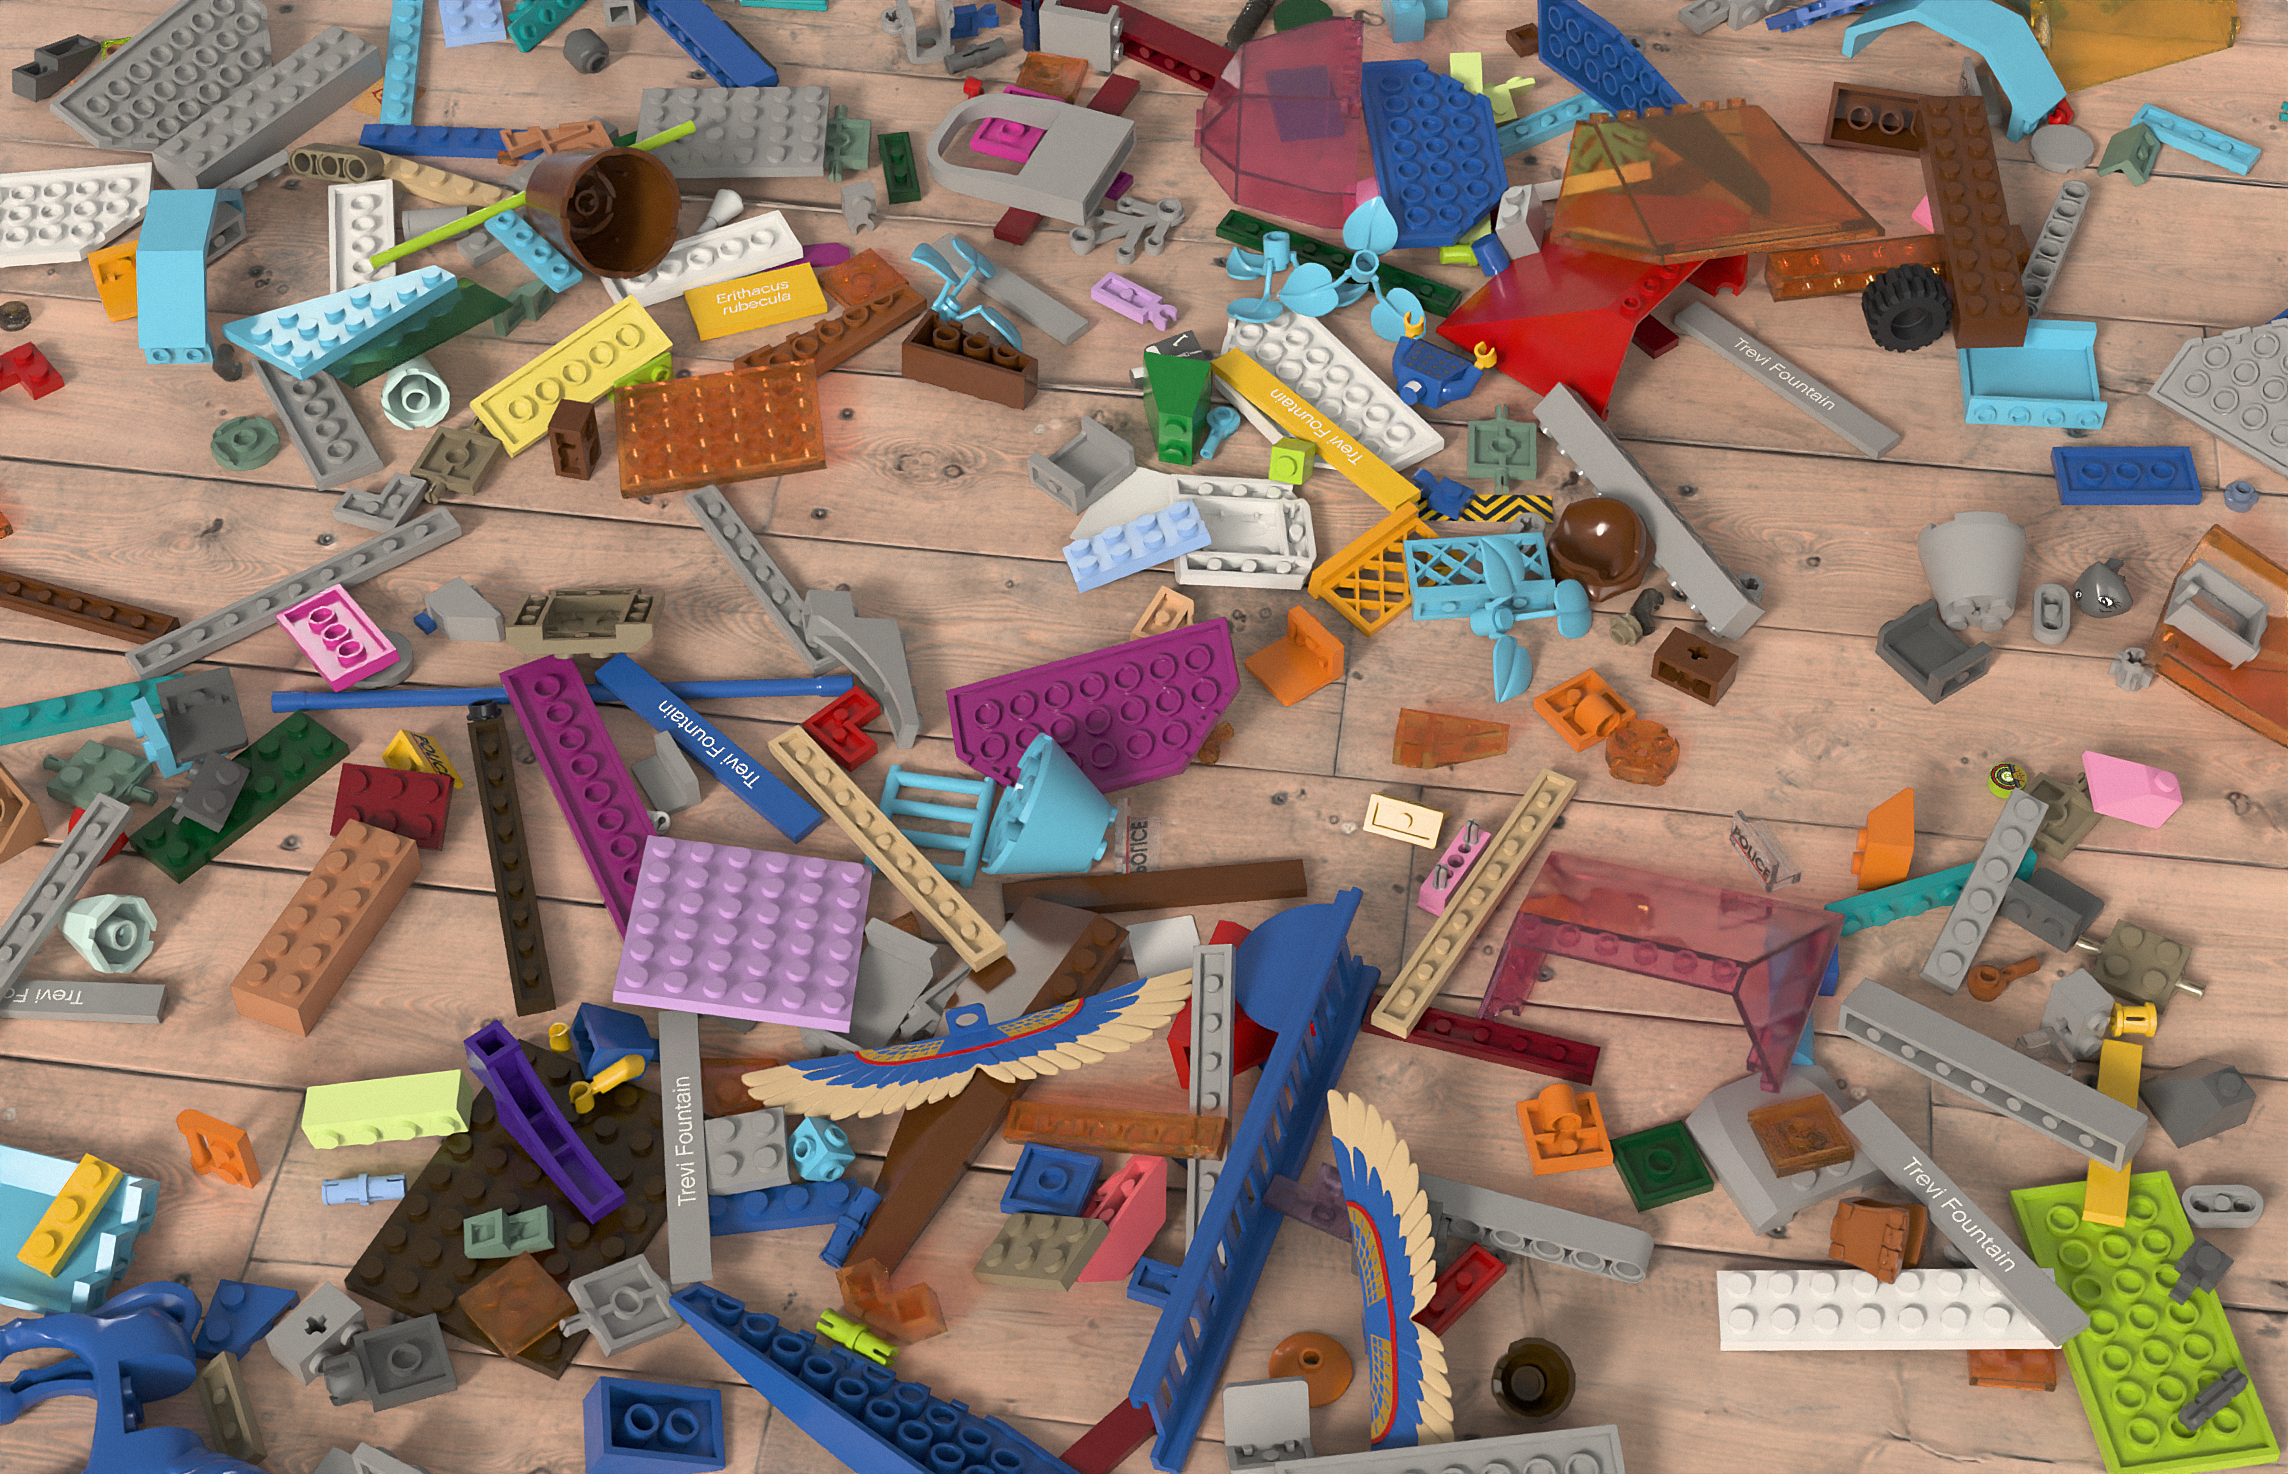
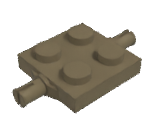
[410,416,503,504]
[2023,772,2103,862]
[2074,919,2206,1015]

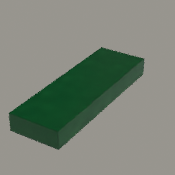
[877,132,921,204]

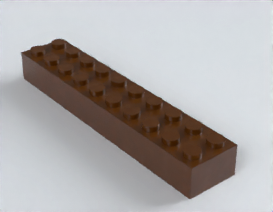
[1914,95,2029,349]

